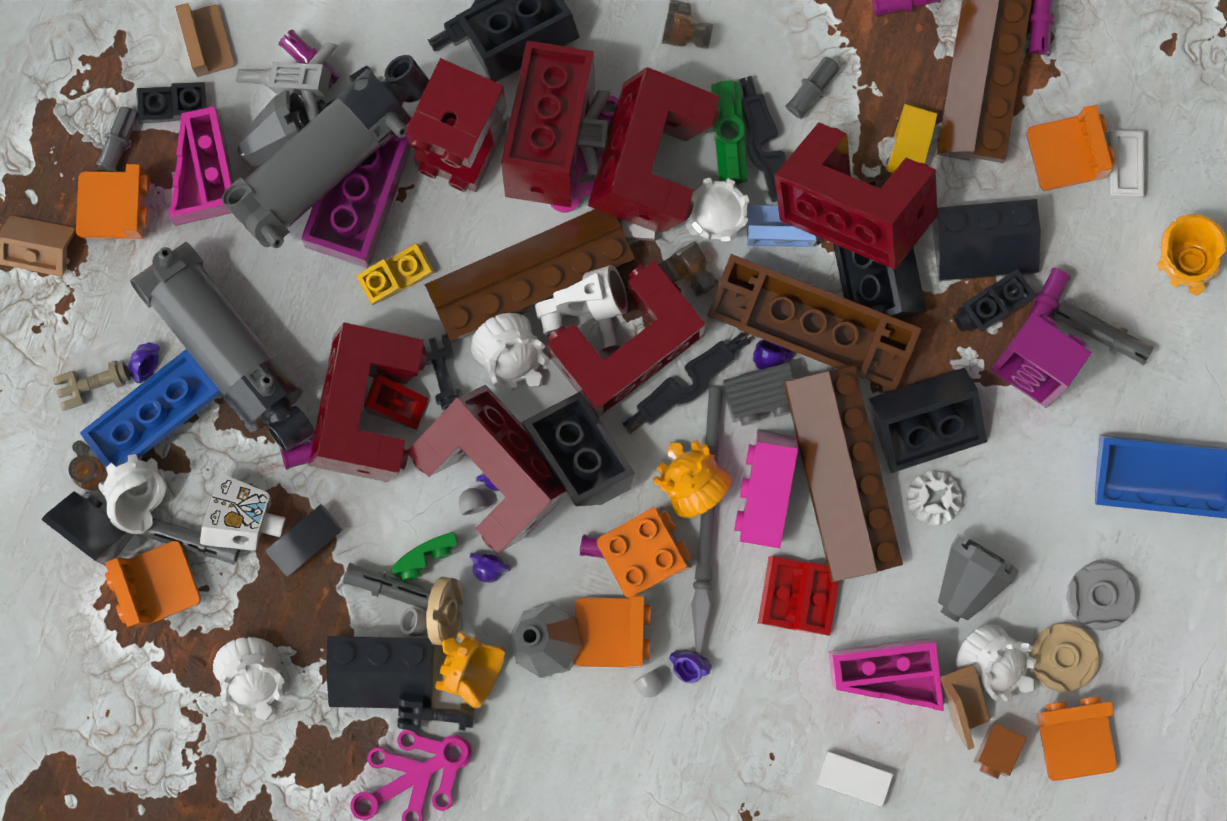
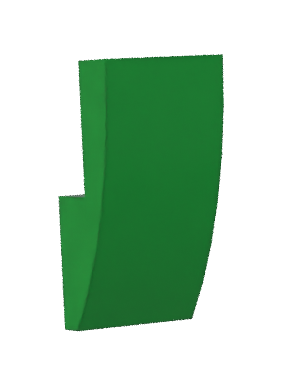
[391,532,459,581]

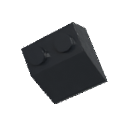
[41,491,134,566]

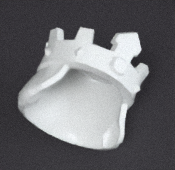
[683,178,750,242]
[471,313,549,391]
[98,454,167,534]
[956,624,1036,702]
[213,637,285,721]

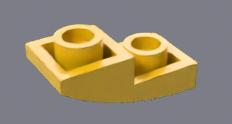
[886,104,937,173]
[356,243,435,305]

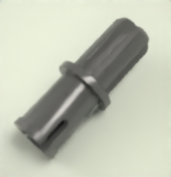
[785,56,839,119]
[95,106,138,172]

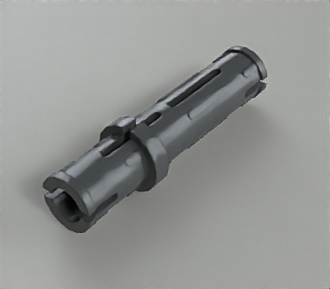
[1054,299,1154,366]
[137,518,241,565]
[343,563,431,610]

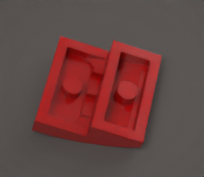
[757,556,839,636]

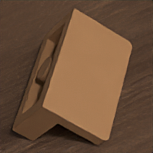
[175,3,235,77]
[0,216,74,277]
[940,664,990,750]

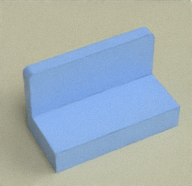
[747,205,816,247]

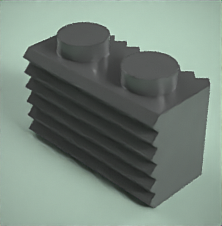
[722,362,794,426]

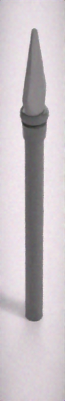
[691,388,722,657]

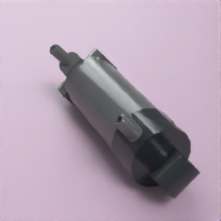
[222,55,430,248]
[130,242,315,453]

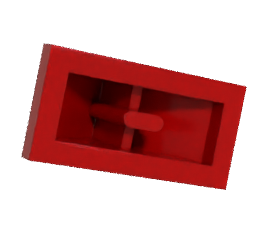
[364,374,429,430]

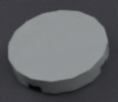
[1066,562,1137,631]

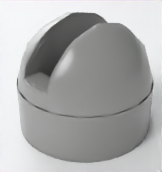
[459,488,488,515]
[400,608,427,637]
[633,669,663,698]

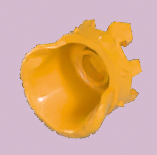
[1157,214,1227,296]
[653,440,732,518]
[435,630,505,708]

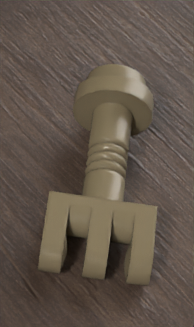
[53,360,131,411]

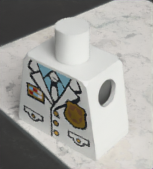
[200,473,286,550]

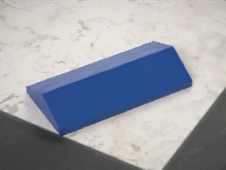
[80,349,221,469]

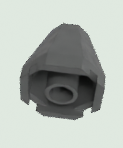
[237,90,308,168]
[938,534,1019,622]
[509,604,584,678]

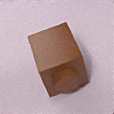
[973,723,1026,779]

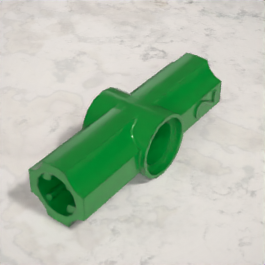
[711,80,748,185]

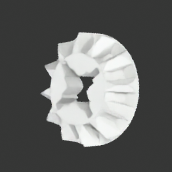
[907,471,962,526]

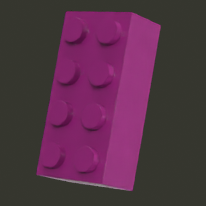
[301,135,412,268]
[990,313,1092,408]

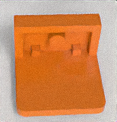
[1026,104,1115,191]
[76,164,150,239]
[597,507,693,598]
[105,541,201,628]
[575,596,651,668]
[1037,696,1117,781]

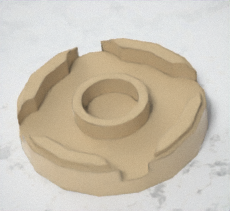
[426,577,464,646]
[1029,624,1099,692]

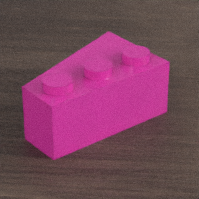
[169,106,234,226]
[734,430,798,549]
[828,638,944,711]

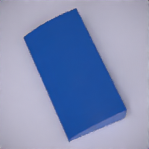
[1095,435,1227,519]

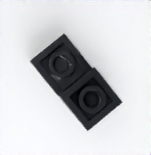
[136,82,207,124]
[962,268,1037,333]
[265,504,343,577]

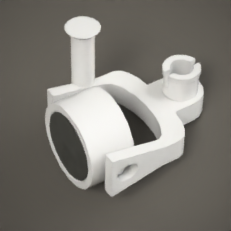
[535,265,628,351]

